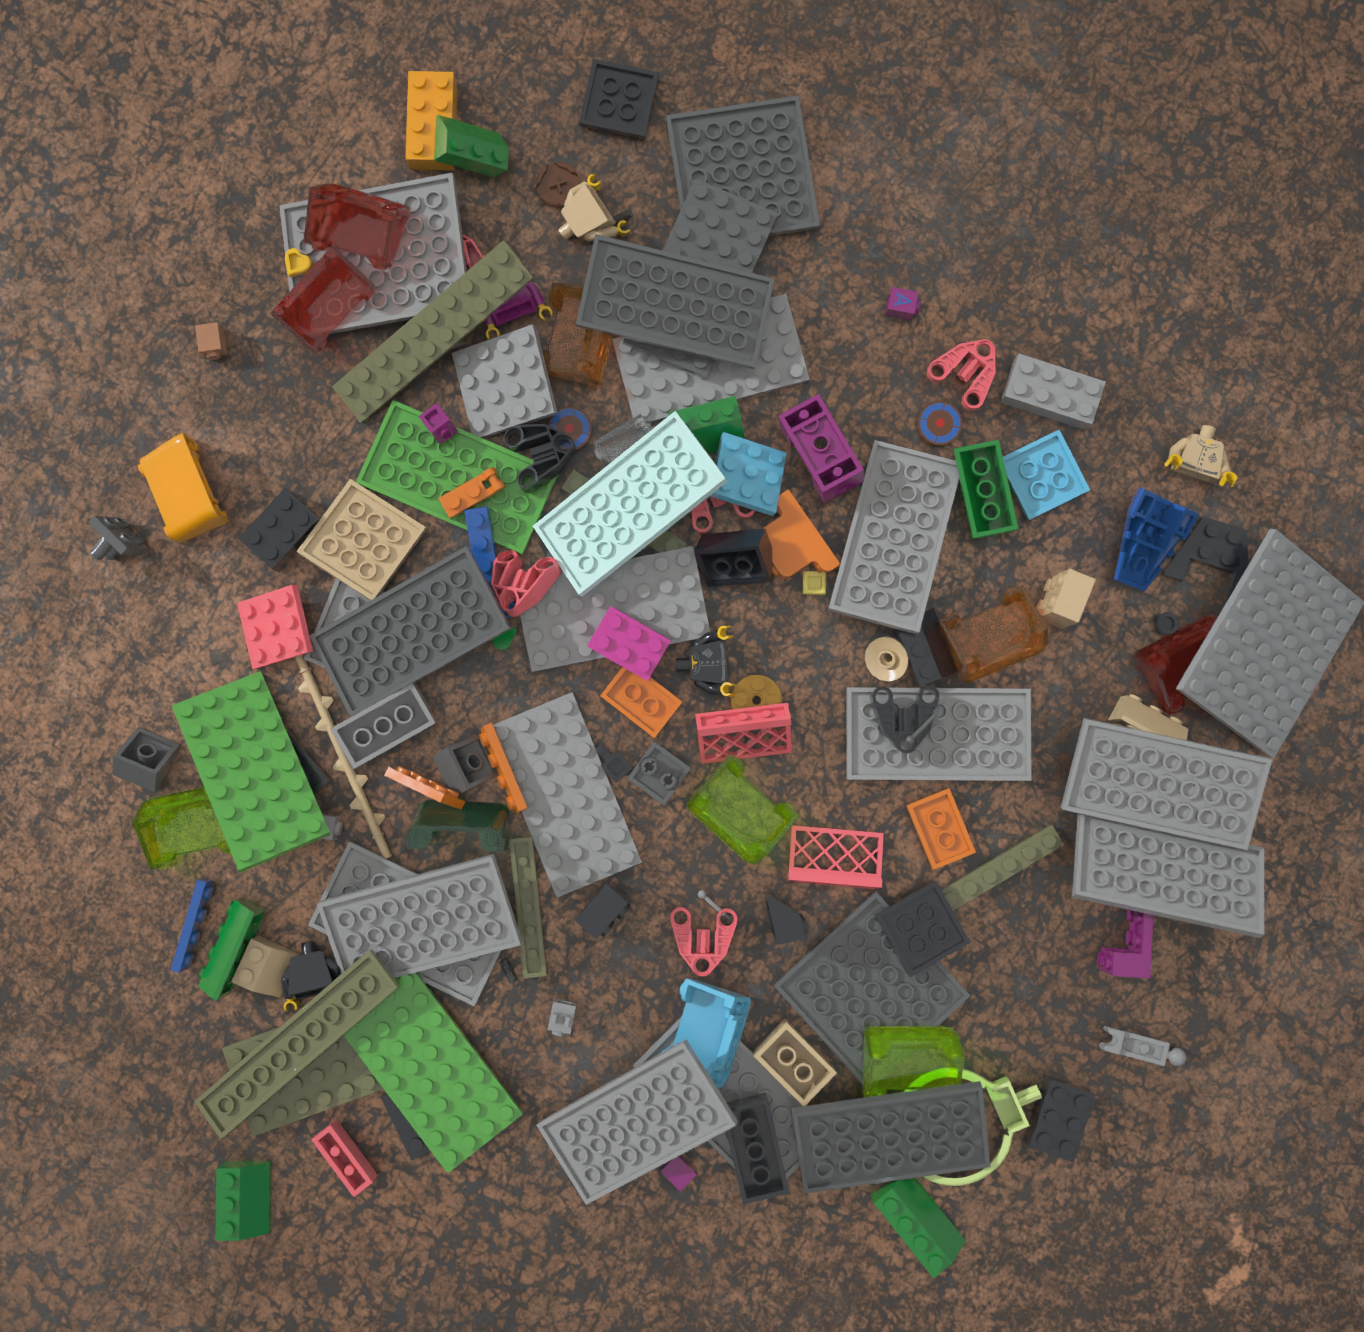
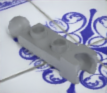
[1099,1025,1187,1066]

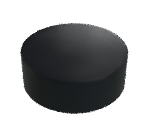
[1154,612,1179,636]

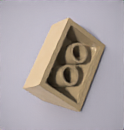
[1108,694,1188,740]

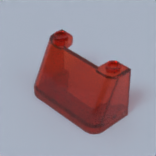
[303,183,410,270]
[270,245,376,353]
[1136,615,1218,715]

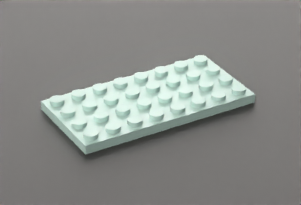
[533,411,728,597]

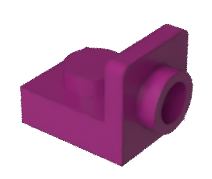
[419,403,458,445]

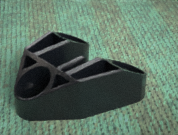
[504,424,576,493]
[870,686,940,754]

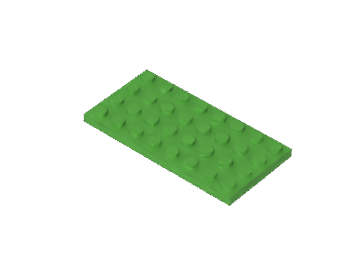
[356,400,558,555]
[172,671,330,873]
[344,972,523,1173]

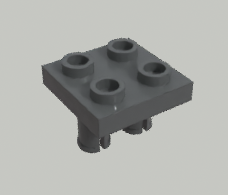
[89,516,148,560]
[627,742,691,805]

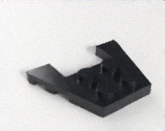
[1161,517,1249,597]

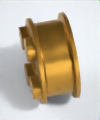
[731,675,782,709]

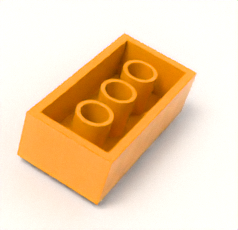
[406,71,457,171]

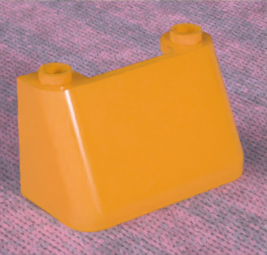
[138,433,229,543]

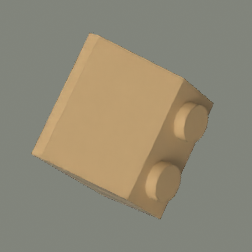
[231,936,300,998]

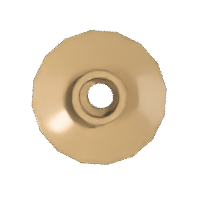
[865,637,909,682]

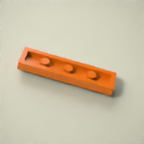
[479,723,527,814]

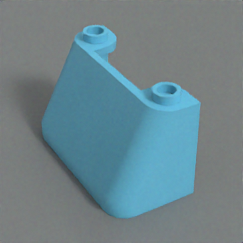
[661,978,751,1088]

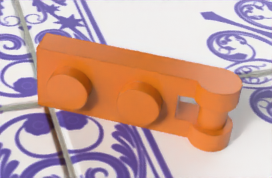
[438,467,505,519]

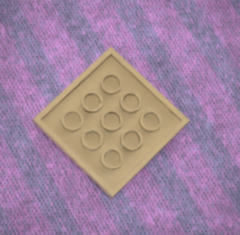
[297,479,427,601]

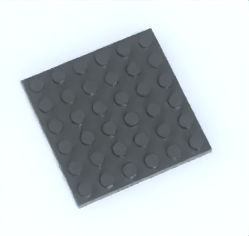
[666,95,820,236]
[773,891,970,1090]

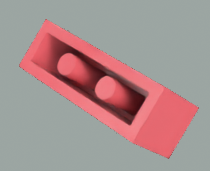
[312,1119,378,1197]

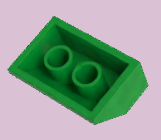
[434,115,509,178]
[669,396,745,455]
[215,1161,271,1241]

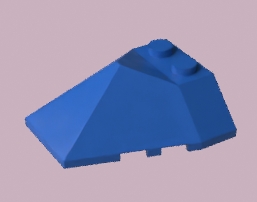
[1114,487,1199,592]

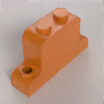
[763,489,840,579]

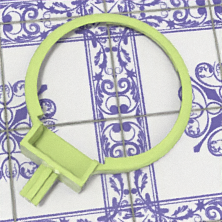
[904,1067,1042,1186]

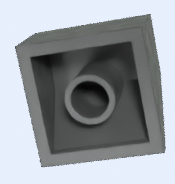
[113,727,180,792]
[433,734,499,795]

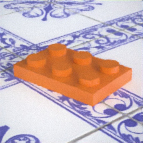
[600,667,682,738]
[385,766,465,810]
[906,788,976,870]

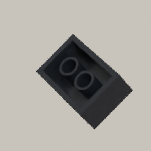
[238,488,321,572]
[575,879,630,939]
[1023,1074,1096,1163]

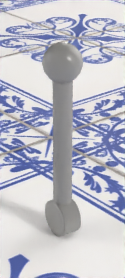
[698,890,734,925]

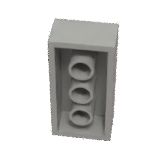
[1000,353,1106,430]
[331,683,438,769]

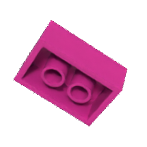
[587,606,671,681]

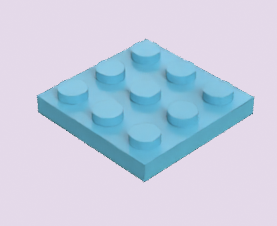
[1003,430,1090,521]
[710,432,787,516]

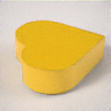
[285,248,314,278]

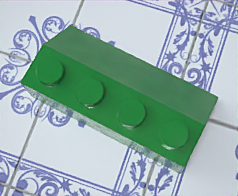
[953,440,1018,539]
[198,898,267,1001]
[870,1178,966,1278]

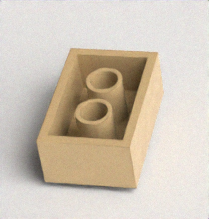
[1035,568,1096,629]
[752,1018,837,1106]

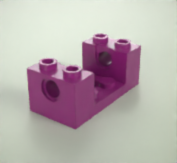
[778,394,864,503]
[1097,909,1153,978]

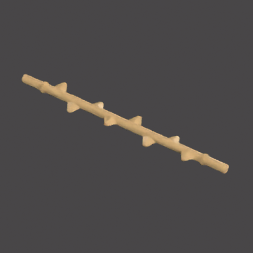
[295,655,392,859]

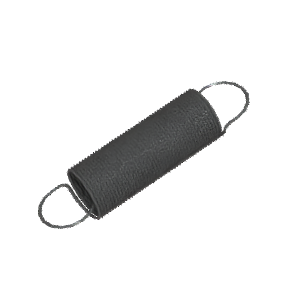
[613,209,635,226]
[499,953,518,988]

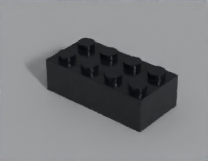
[726,1093,790,1204]

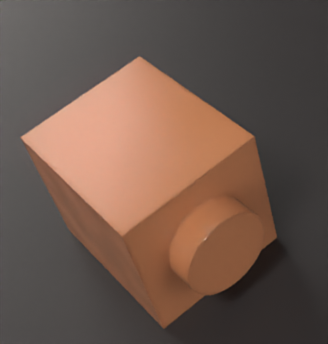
[195,322,228,360]

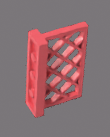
[695,703,792,764]
[787,825,884,890]

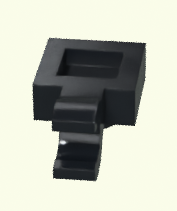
[595,743,633,783]

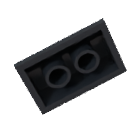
[694,529,773,587]
[893,608,959,688]
[764,891,808,945]

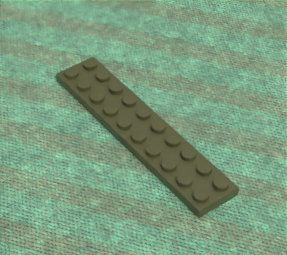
[332,240,534,423]
[194,950,401,1139]

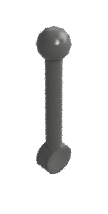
[906,708,943,745]

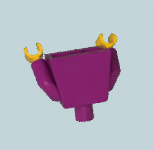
[484,282,552,340]

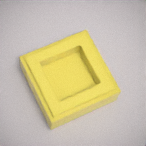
[802,571,826,595]

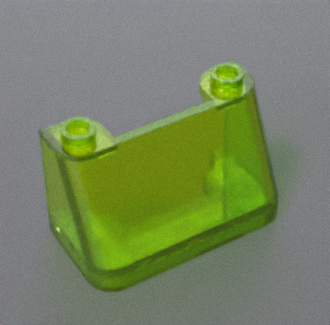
[686,754,800,865]
[132,787,231,870]
[863,1027,965,1098]

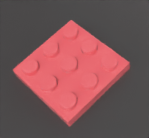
[237,585,313,669]

